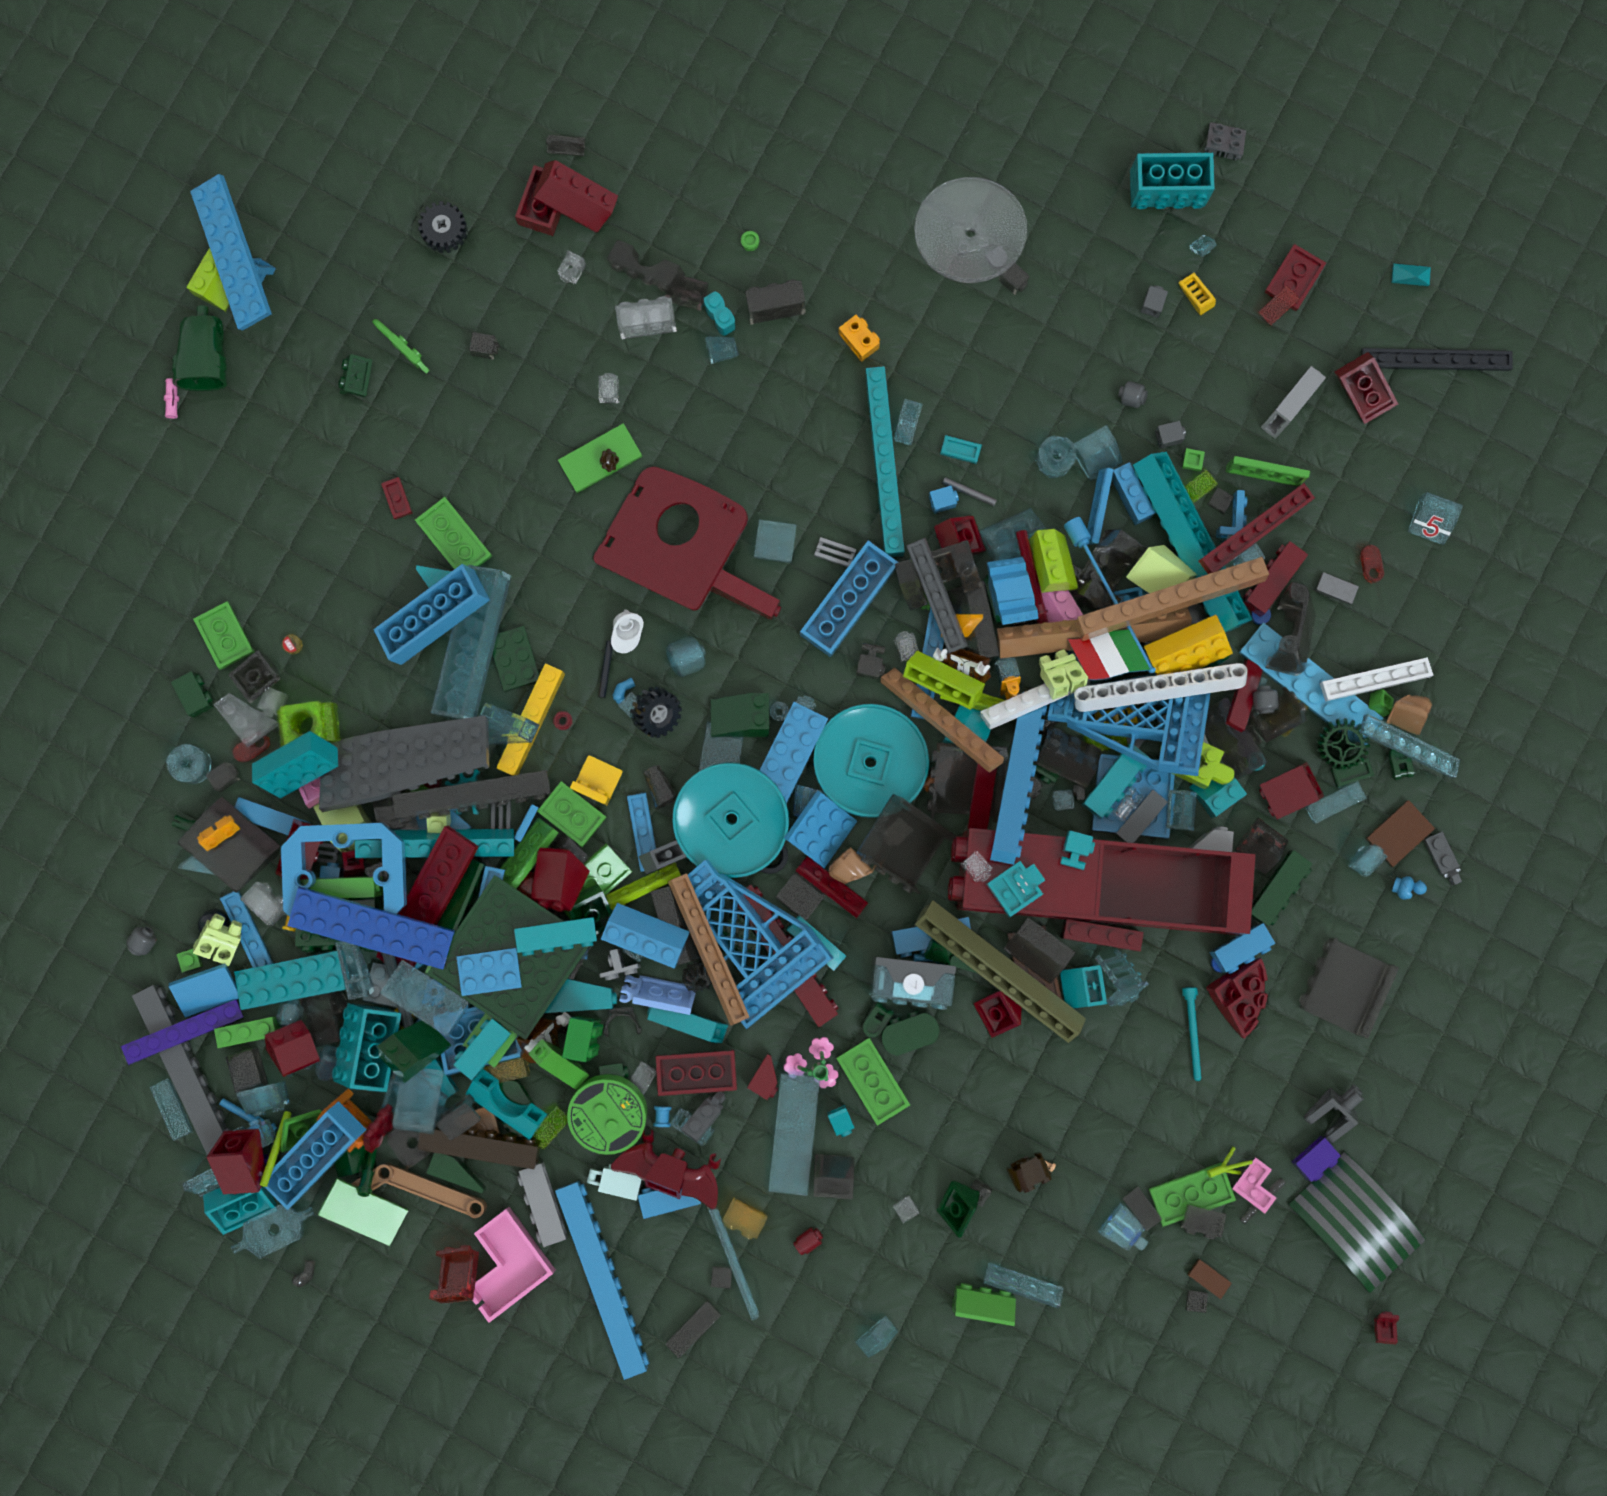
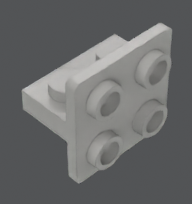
[599,949,641,980]

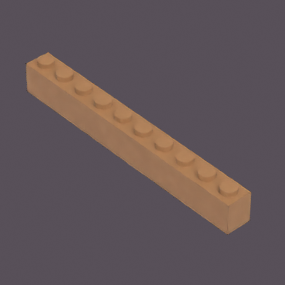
[1075,557,1269,641]
[997,607,1192,658]

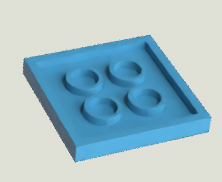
[784,790,857,868]

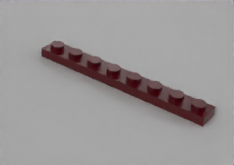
[1199,483,1315,574]

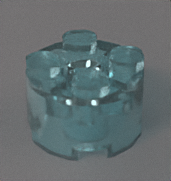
[1036,436,1076,478]
[166,744,212,784]

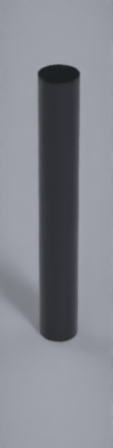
[598,641,613,698]

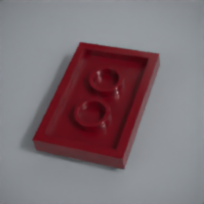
[1264,244,1326,311]

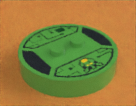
[567,1074,647,1155]

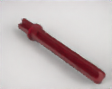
[1016,530,1049,624]

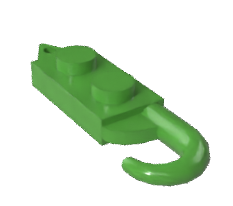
[372,319,430,374]

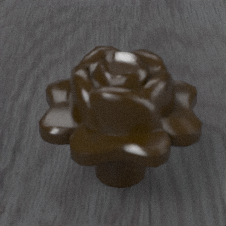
[600,449,619,472]

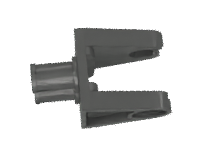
[1303,1084,1364,1144]

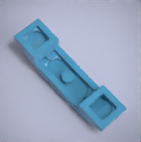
[232,797,311,835]

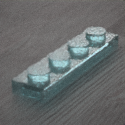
[983,1263,1064,1309]

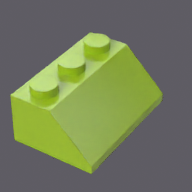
[186,248,229,312]
[1029,529,1078,593]

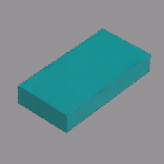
[940,435,982,464]

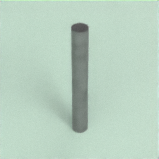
[942,477,997,507]

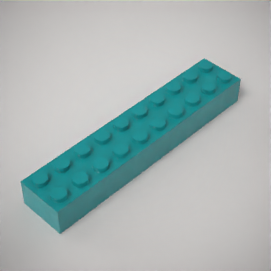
[1133,452,1253,633]

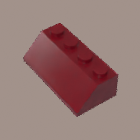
[533,160,618,233]

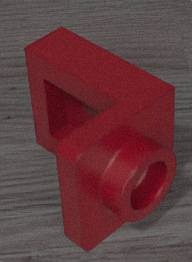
[1374,1311,1399,1345]

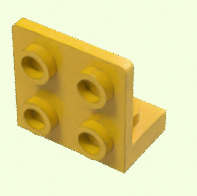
[570,756,623,806]

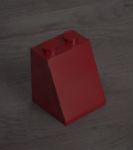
[1259,762,1324,819]
[531,848,590,912]
[206,1129,265,1194]

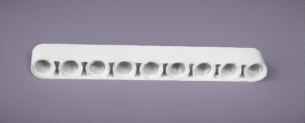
[1074,663,1247,712]

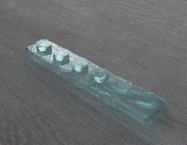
[1360,714,1460,778]

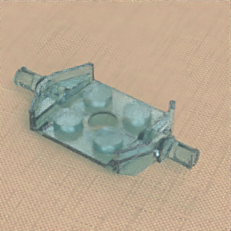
[231,1204,314,1259]

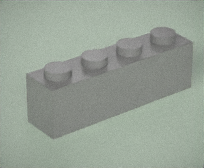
[517,1161,568,1247]

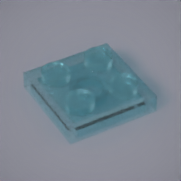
[754,519,797,563]

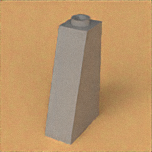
[1261,366,1326,439]

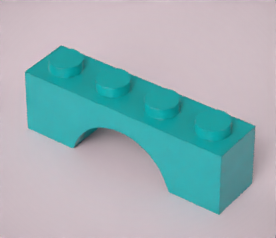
[465,1069,547,1140]

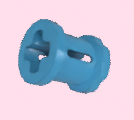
[653,1106,672,1127]

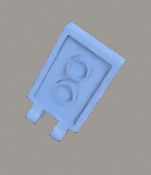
[619,975,697,1015]

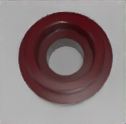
[553,711,573,730]

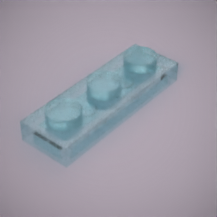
[1305,781,1367,824]

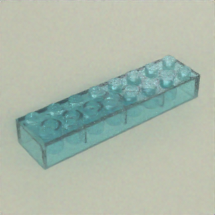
[431,565,512,720]

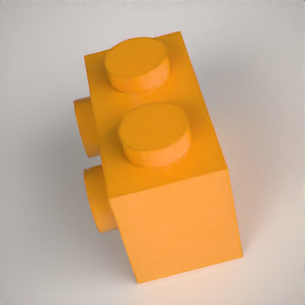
[838,314,880,362]

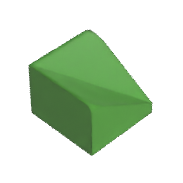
[1368,689,1394,717]

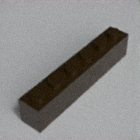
[418,1120,541,1169]

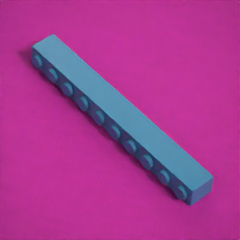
[990,692,1047,865]
[555,1180,650,1380]

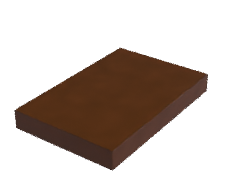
[1365,800,1435,867]

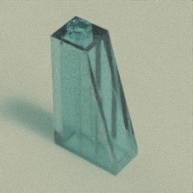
[479,702,540,745]

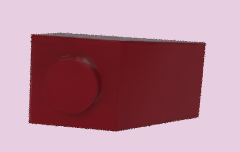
[747,1053,779,1100]

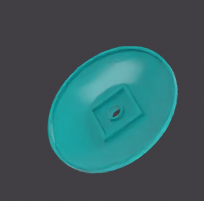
[813,704,929,818]
[673,762,789,878]

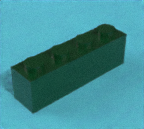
[1251,850,1313,927]

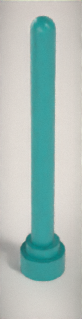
[1182,987,1202,1081]

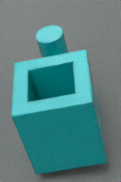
[1060,831,1095,870]

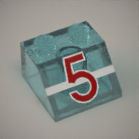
[1408,492,1463,545]

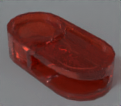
[1360,545,1384,583]
[233,733,270,762]

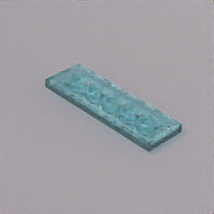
[768,1073,820,1196]

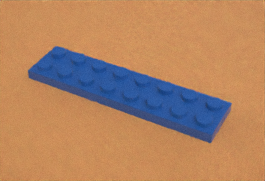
[287,886,455,969]

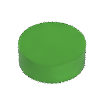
[741,231,760,251]

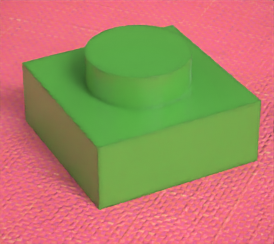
[1182,448,1205,472]
[177,949,203,973]

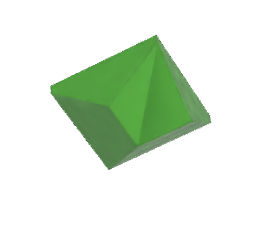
[280,1109,322,1153]

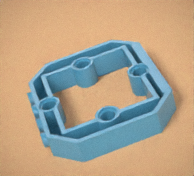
[281,823,407,933]

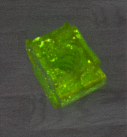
[277,701,341,747]

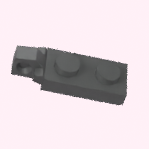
[1424,831,1462,885]
[681,1092,726,1142]

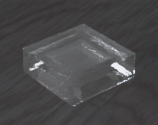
[893,1195,920,1223]

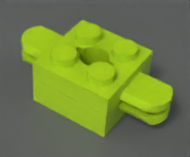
[1160,742,1234,789]

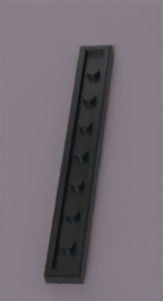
[1361,348,1513,371]

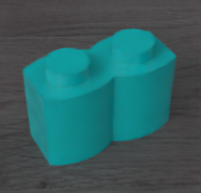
[704,291,735,336]

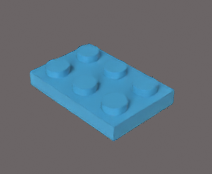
[457,948,522,996]

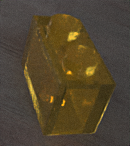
[485,1058,530,1083]
[722,1197,768,1240]

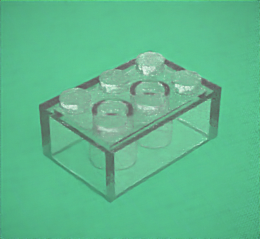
[615,296,677,339]

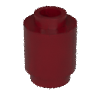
[793,1227,824,1255]

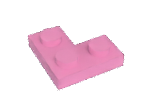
[1232,1157,1277,1214]

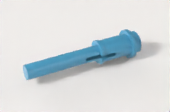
[219,1098,278,1138]

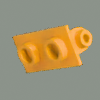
[1000,676,1021,700]
[197,815,240,852]

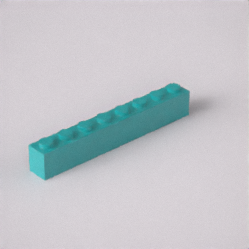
[355,829,514,858]

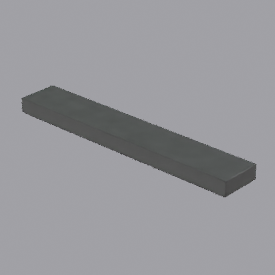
[906,538,968,653]

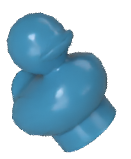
[1392,876,1427,900]

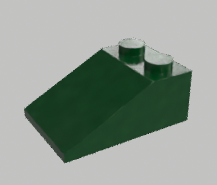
[711,693,769,737]
[377,1018,451,1083]

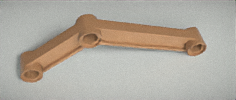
[351,1162,487,1218]

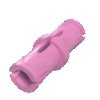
[164,378,179,419]

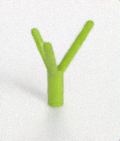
[1207,1147,1253,1178]

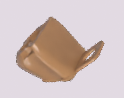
[1383,695,1432,735]
[829,847,886,884]

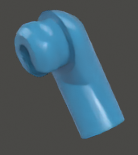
[613,678,635,704]

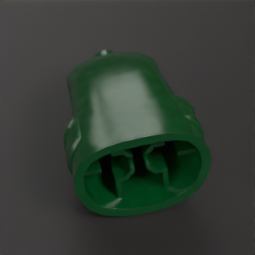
[172,305,227,391]

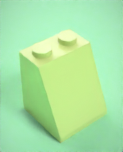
[1126,545,1197,593]
[314,803,371,852]

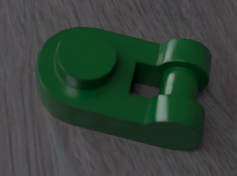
[1389,744,1414,780]
[863,1001,894,1037]

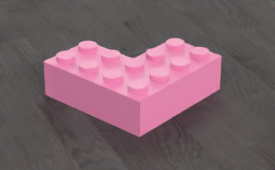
[465,1207,556,1323]

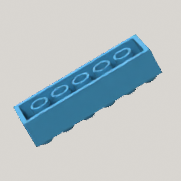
[800,541,899,658]
[373,564,490,665]
[759,702,828,804]
[265,1101,367,1210]

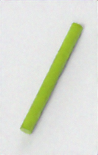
[260,1111,292,1187]

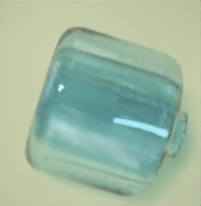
[666,636,706,678]

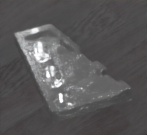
[213,693,279,748]

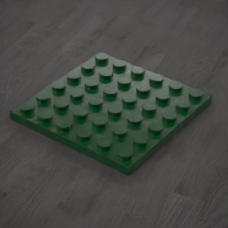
[427,875,589,1040]

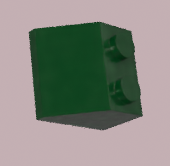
[568,884,612,935]

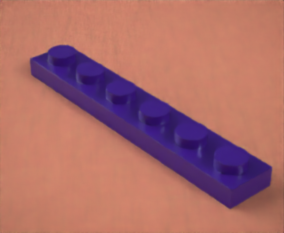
[121,1000,243,1065]

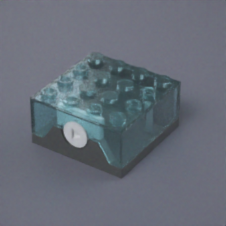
[869,957,956,1010]

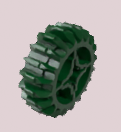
[1317,718,1370,770]

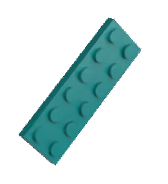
[234,950,349,1010]

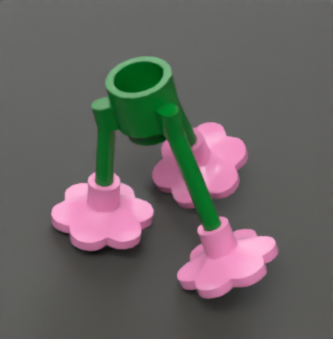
[783,1037,838,1088]

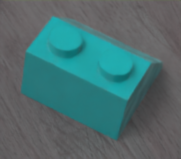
[1189,778,1247,818]

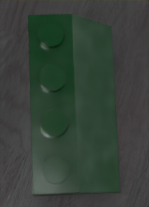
[437,859,490,933]

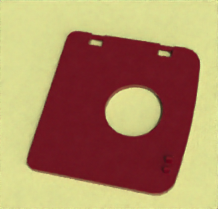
[594,467,748,611]

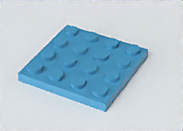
[1091,754,1175,839]

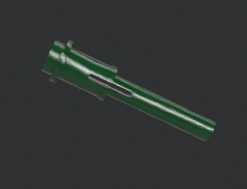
[356,1147,378,1197]

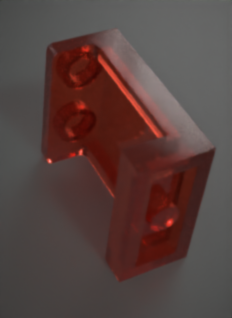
[429,1245,479,1304]

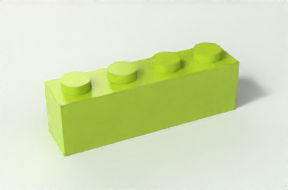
[903,651,985,710]

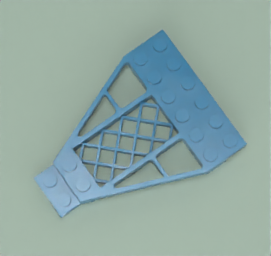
[1048,673,1211,776]
[688,859,834,1029]

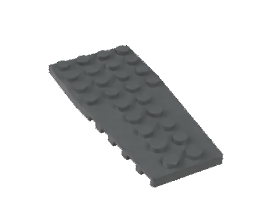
[319,715,489,813]

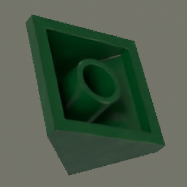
[334,1145,377,1177]
[937,1181,980,1238]

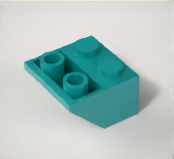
[1059,965,1107,1008]

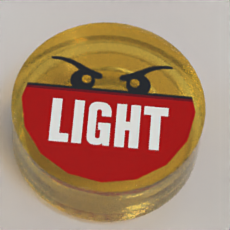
[282,634,302,654]

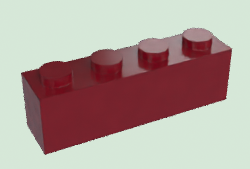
[1243,541,1308,617]
[1061,919,1144,951]

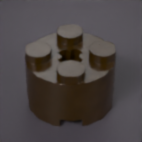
[1006,1152,1052,1193]

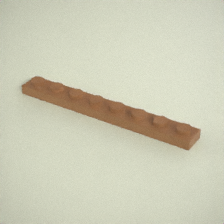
[881,668,1004,773]
[668,874,749,1026]

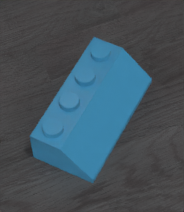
[601,903,690,968]

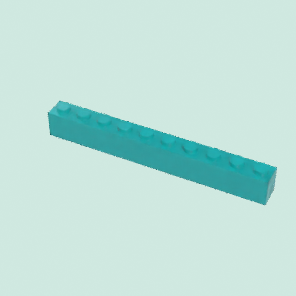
[865,366,904,557]

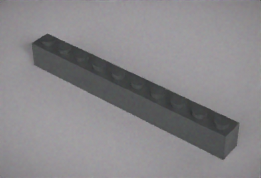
[132,985,231,1155]

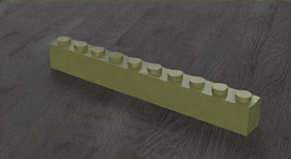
[915,900,1086,1043]

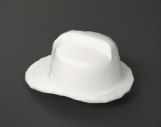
[611,609,644,653]

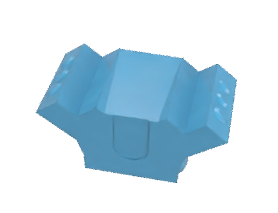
[987,557,1038,625]

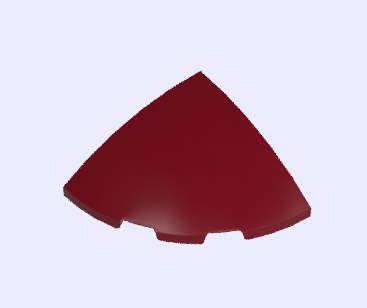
[1206,958,1268,1039]

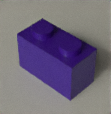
[1291,1136,1340,1182]

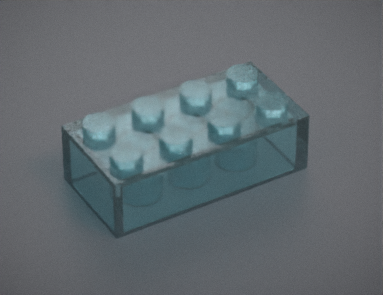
[380,960,470,1037]

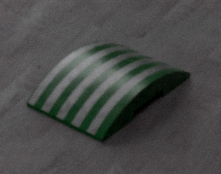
[1288,1151,1426,1293]

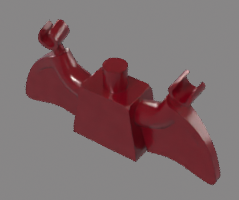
[611,1129,721,1210]

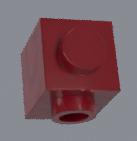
[341,850,364,877]

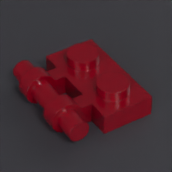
[363,1104,395,1153]

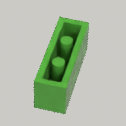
[214,1016,280,1048]

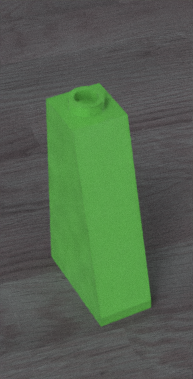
[300,876,383,898]
[529,1039,590,1090]

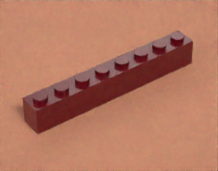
[738,885,839,1027]

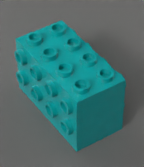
[1130,153,1215,209]
[332,1003,401,1092]

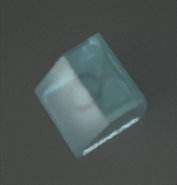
[1071,425,1123,481]
[236,1081,290,1117]

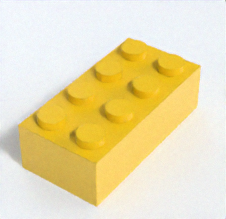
[1144,615,1233,675]

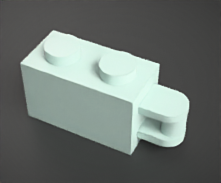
[587,1164,642,1201]

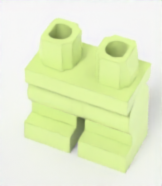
[1039,649,1088,700]
[193,914,242,966]

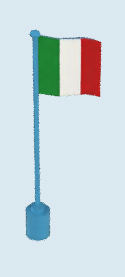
[1064,517,1156,680]

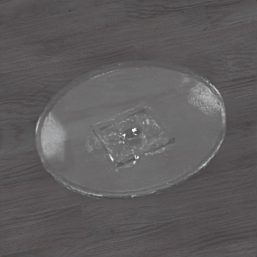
[915,177,1027,283]

